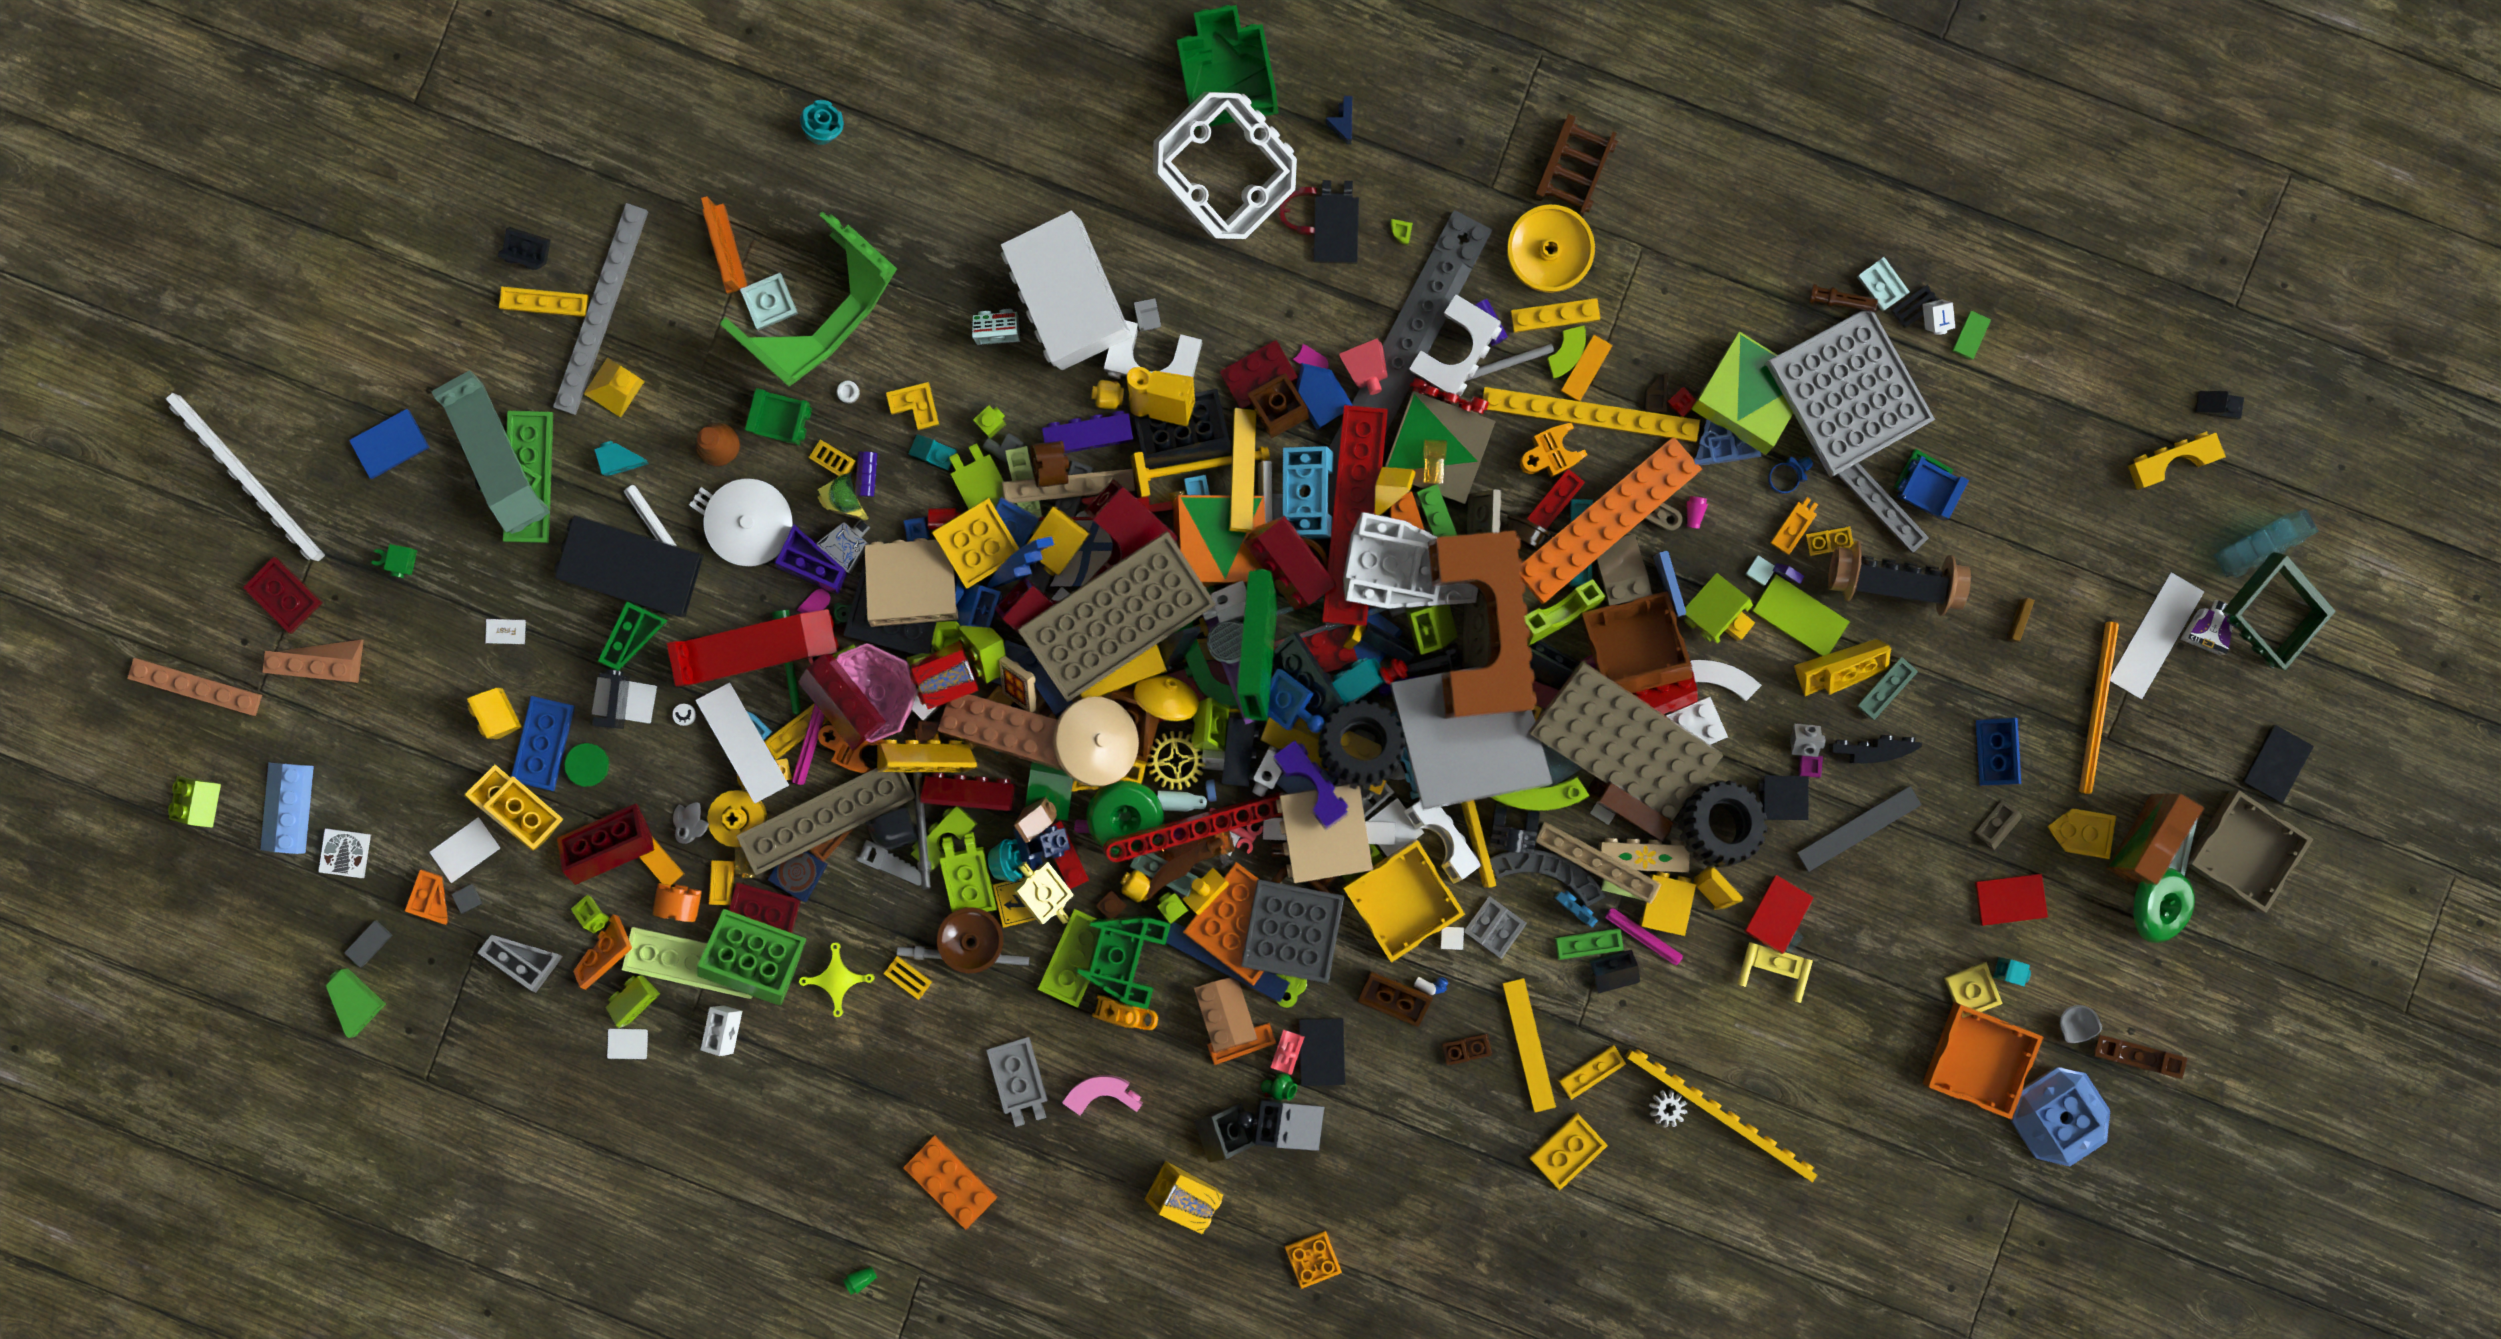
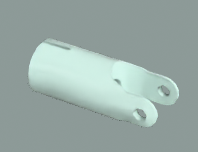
[1157,791,1207,812]

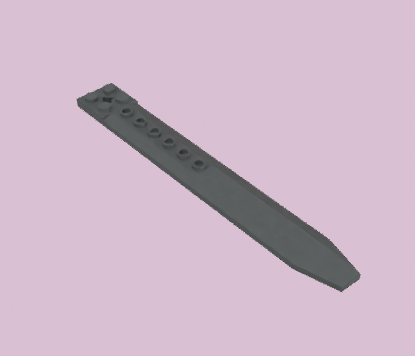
[1309,210,1492,517]

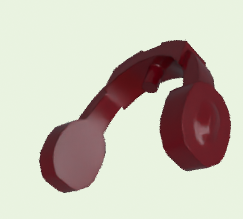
[1279,187,1317,235]

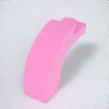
[1062,1075,1143,1115]

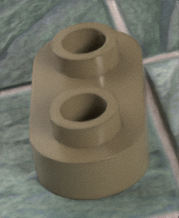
[1645,503,1682,531]

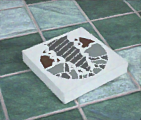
[319,829,371,878]

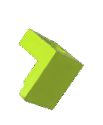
[932,621,960,651]

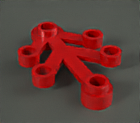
[1409,378,1489,414]

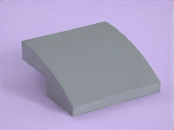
[1464,896,1527,959]

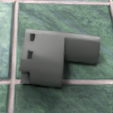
[982,433,1024,463]

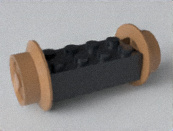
[1828,540,1971,616]

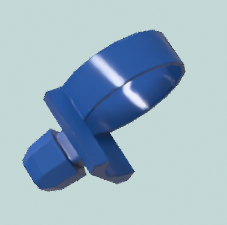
[1768,457,1813,494]

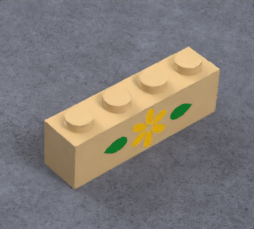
[1599,838,1690,872]

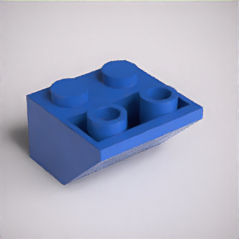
[950,584,1003,628]

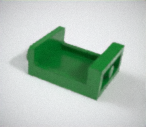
[745,388,812,446]

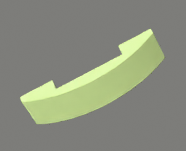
[1005,446,1043,534]

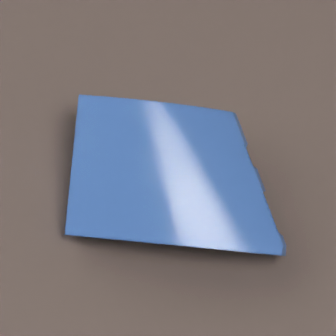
[1694,419,1761,465]

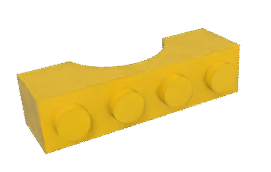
[2128,431,2226,490]

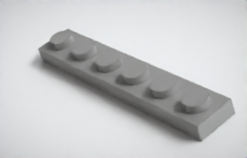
[1837,463,1929,553]

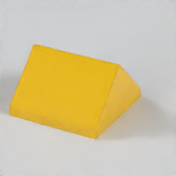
[1375,467,1416,516]

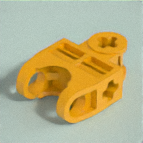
[1520,423,1587,478]
[1092,994,1158,1030]

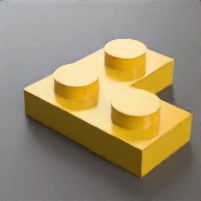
[886,382,940,430]

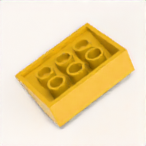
[877,740,977,773]

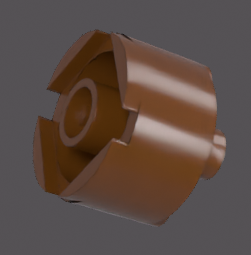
[1031,440,1069,487]

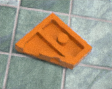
[405,869,448,925]

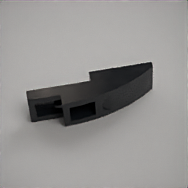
[1828,735,1922,764]

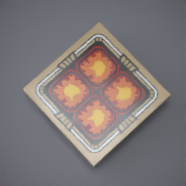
[999,656,1037,712]

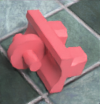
[1271,1029,1304,1075]

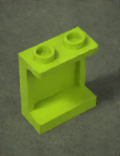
[1684,573,1753,644]

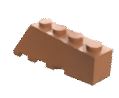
[262,639,363,683]

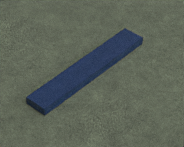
[1166,922,1290,1002]

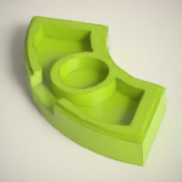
[1547,325,1586,379]

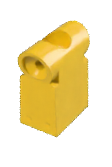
[1127,367,1195,427]

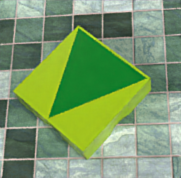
[1691,332,1793,455]

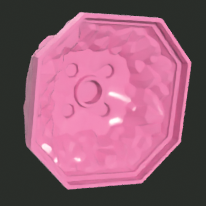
[836,643,918,742]

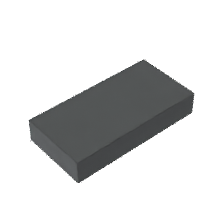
[345,920,393,968]

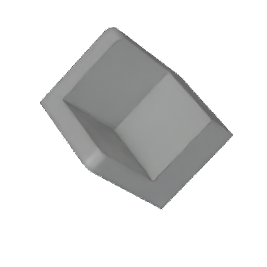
[1134,298,1161,332]

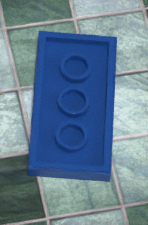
[511,696,575,791]

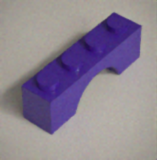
[1273,741,1348,831]

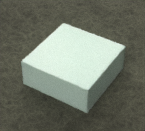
[1745,556,1775,586]

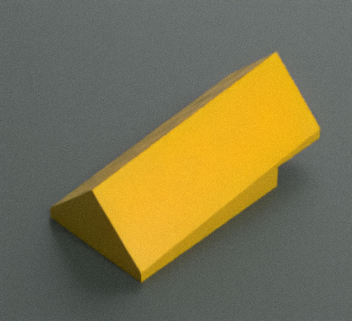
[1794,639,1891,696]
[464,765,563,851]

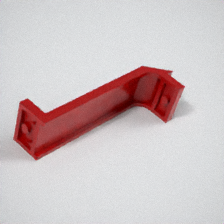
[667,609,838,686]

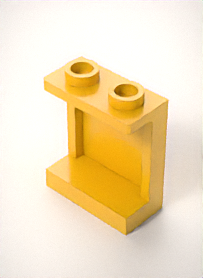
[1639,871,1696,936]

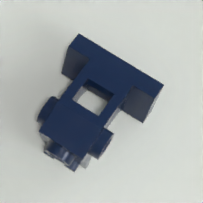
[1014,825,1070,870]

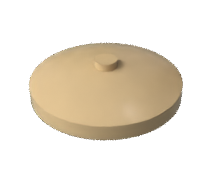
[1053,697,1139,786]

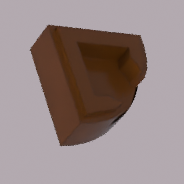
[917,721,940,743]

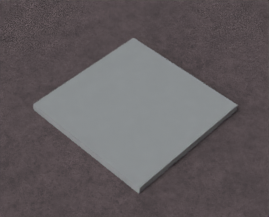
[1766,310,1935,478]
[1390,666,1552,810]

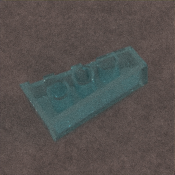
[2214,509,2319,578]

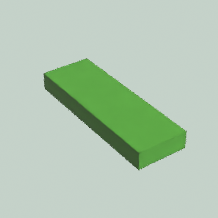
[1555,928,1624,960]

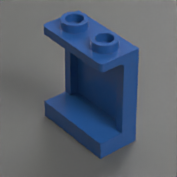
[1897,456,1969,521]

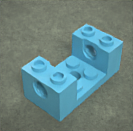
[1283,446,1334,539]

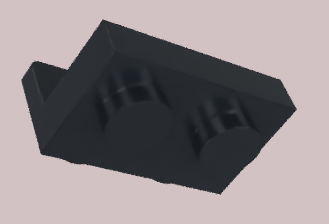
[498,227,551,270]

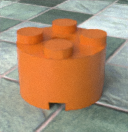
[653,883,702,922]

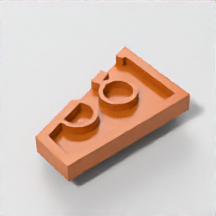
[573,914,632,990]

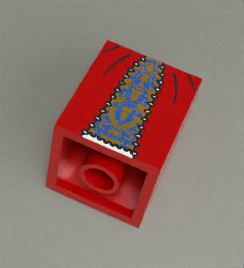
[909,641,978,710]

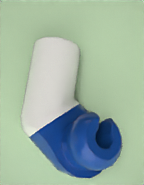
[1414,977,1448,995]

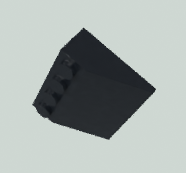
[1134,389,1232,470]

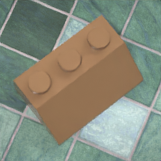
[1194,978,1258,1053]

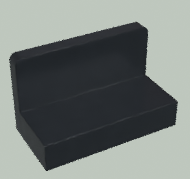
[1590,950,1640,993]

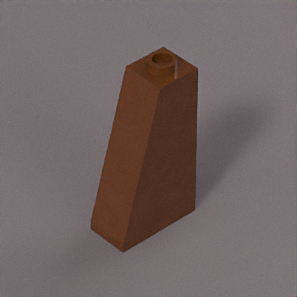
[1587,776,1673,841]

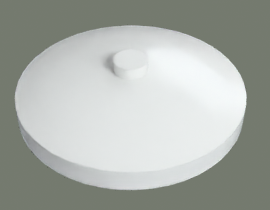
[704,479,793,566]

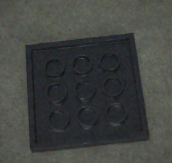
[844,562,940,655]

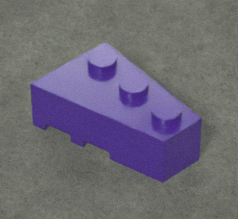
[775,524,847,595]

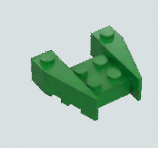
[1074,916,1171,1010]

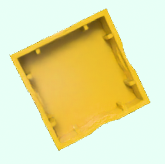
[1342,839,1465,963]

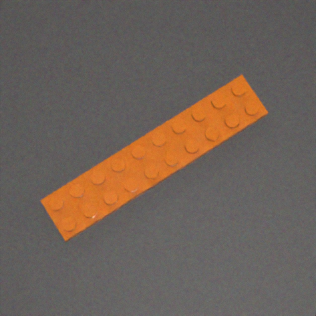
[1520,437,1702,605]

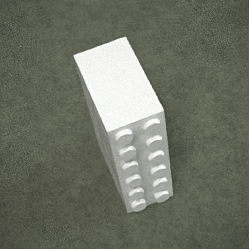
[1001,210,1132,370]

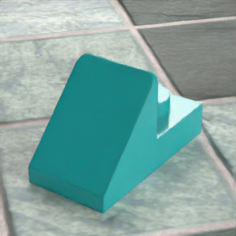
[909,434,957,471]

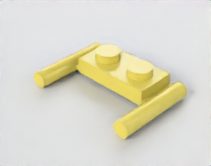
[1737,942,1813,1003]

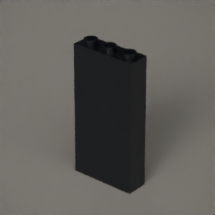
[555,515,704,617]

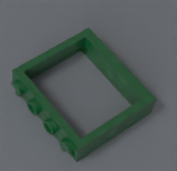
[2222,552,2336,671]

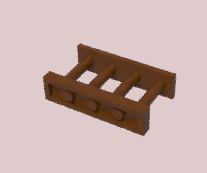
[1534,114,1618,217]

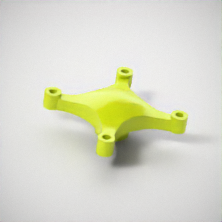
[799,942,875,1017]

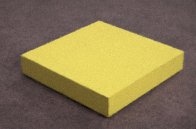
[1944,962,2003,1018]

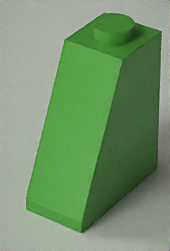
[326,968,386,1038]

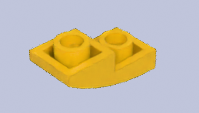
[1806,526,1853,556]

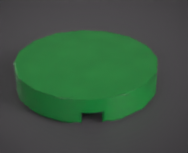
[565,743,610,787]

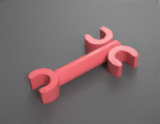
[1210,808,1263,854]

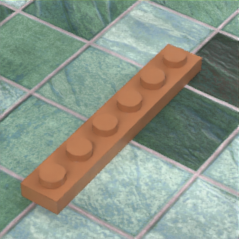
[127,658,262,716]

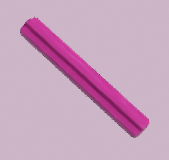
[792,704,825,785]
[1605,908,1683,965]

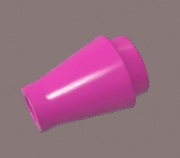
[1687,496,1708,528]

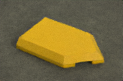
[2047,808,2116,859]

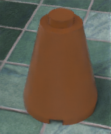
[696,423,740,466]

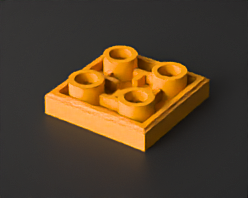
[1285,1230,1342,1289]

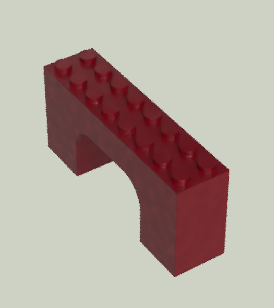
[995,478,1179,636]

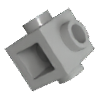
[1790,724,1825,757]

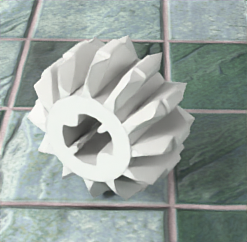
[1649,1089,1687,1127]

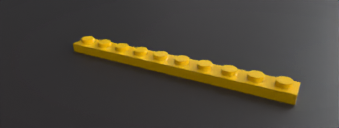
[1482,387,1700,442]
[1625,1049,1817,1182]

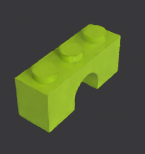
[911,806,978,872]

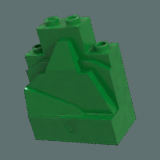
[1177,5,1278,129]

